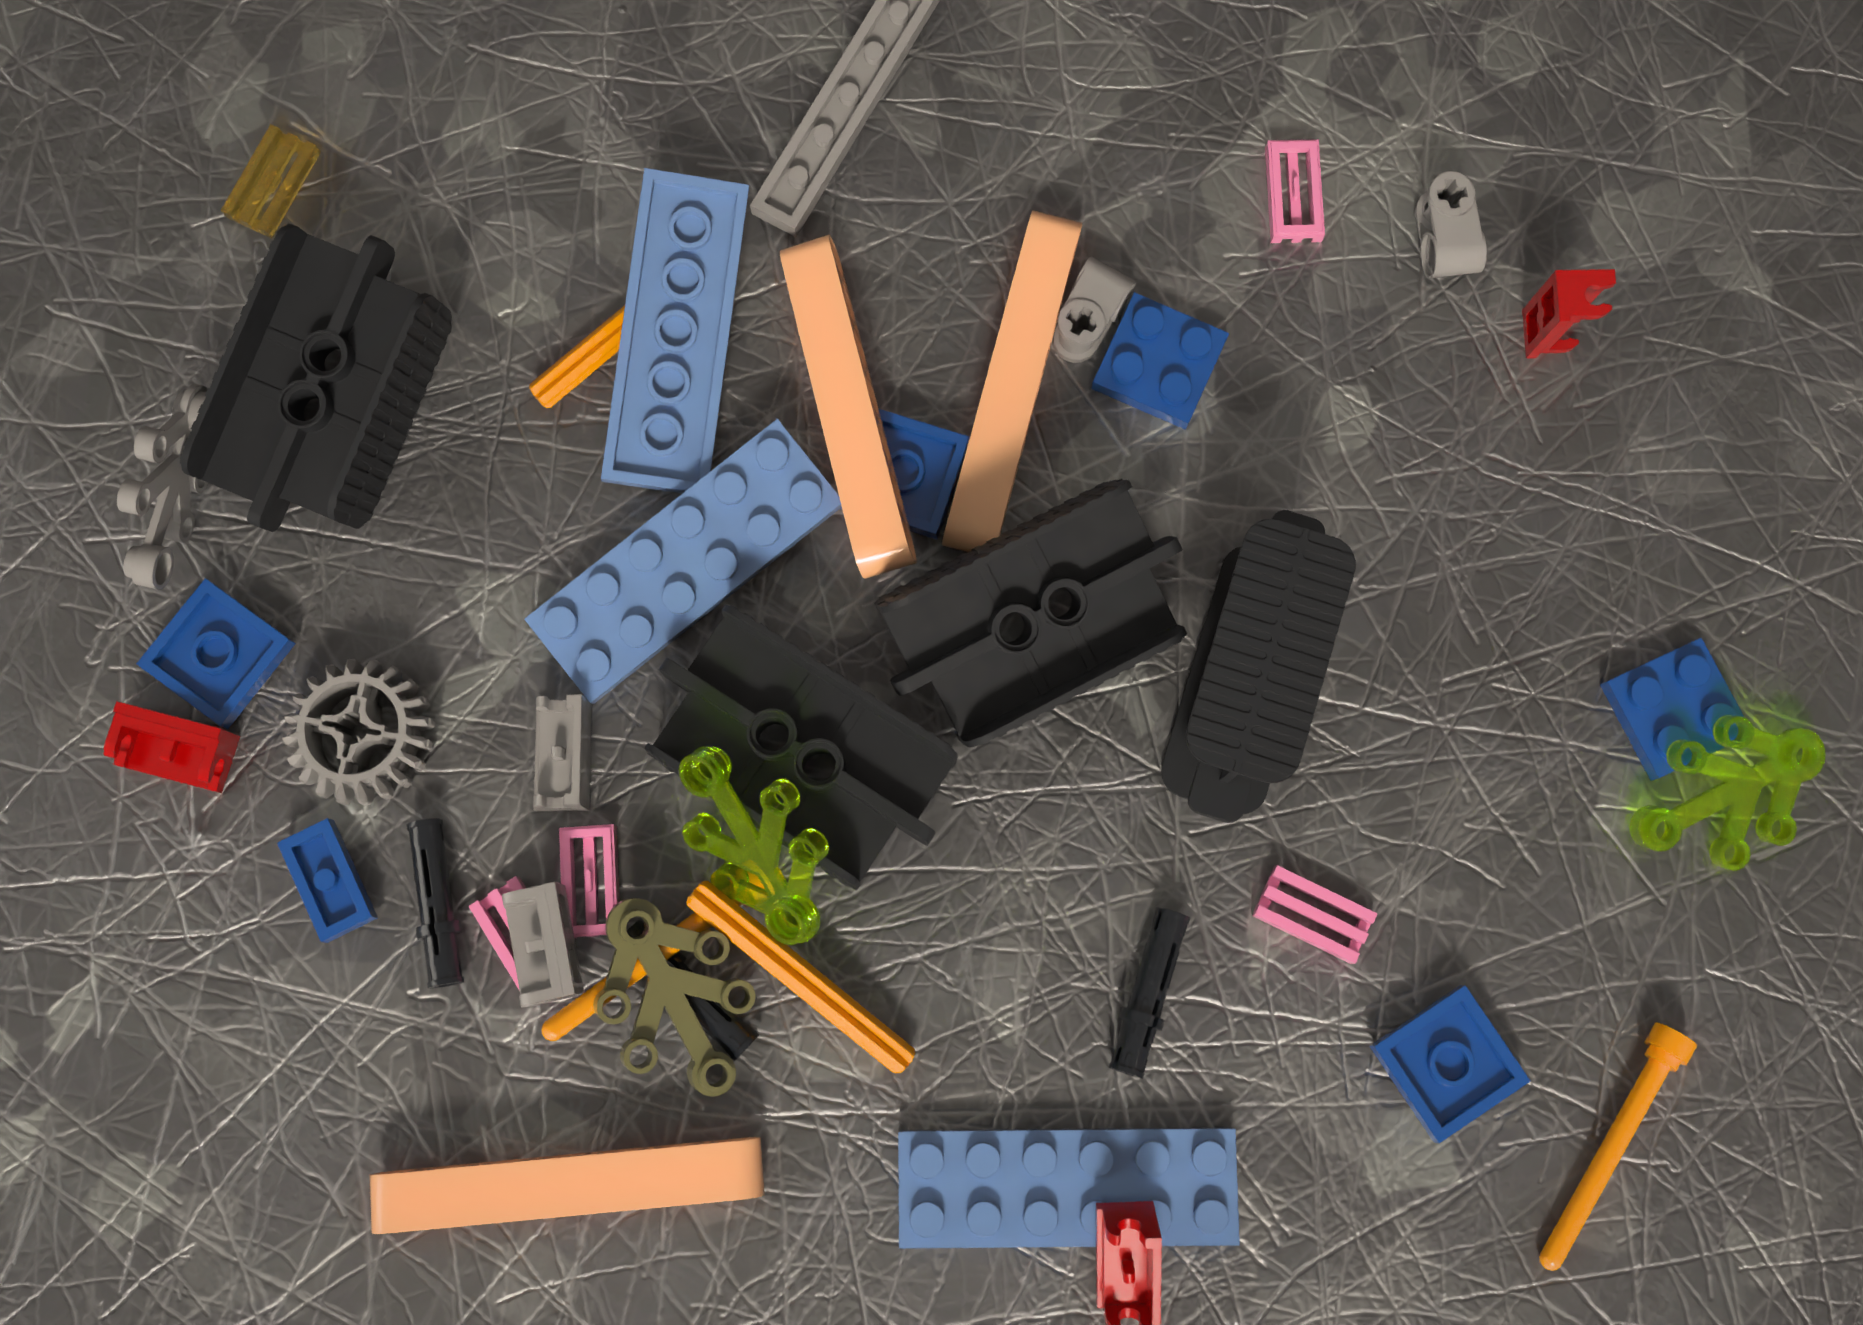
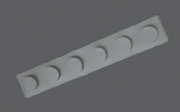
[750,0,940,237]

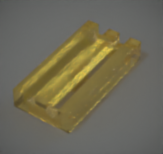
[221,124,321,238]

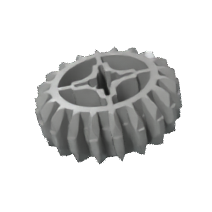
[282,659,435,806]

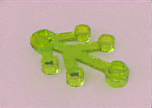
[1630,715,1825,871]
[679,746,829,945]

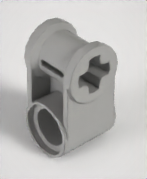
[1414,171,1487,279]
[1053,256,1137,363]

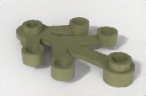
[593,898,756,1097]

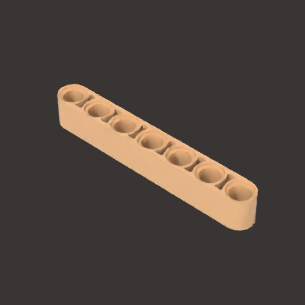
[942,210,1082,552]
[780,234,917,579]
[370,1137,765,1234]

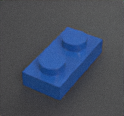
[277,818,378,943]

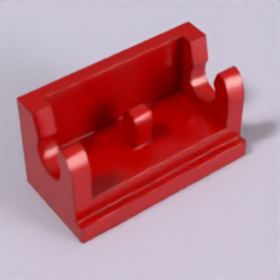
[1522,269,1616,358]
[103,701,240,793]
[1096,1201,1162,1325]

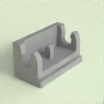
[533,694,592,811]
[502,881,584,1008]

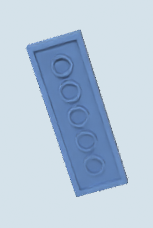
[601,168,749,493]
[524,419,842,704]
[898,1127,1240,1249]

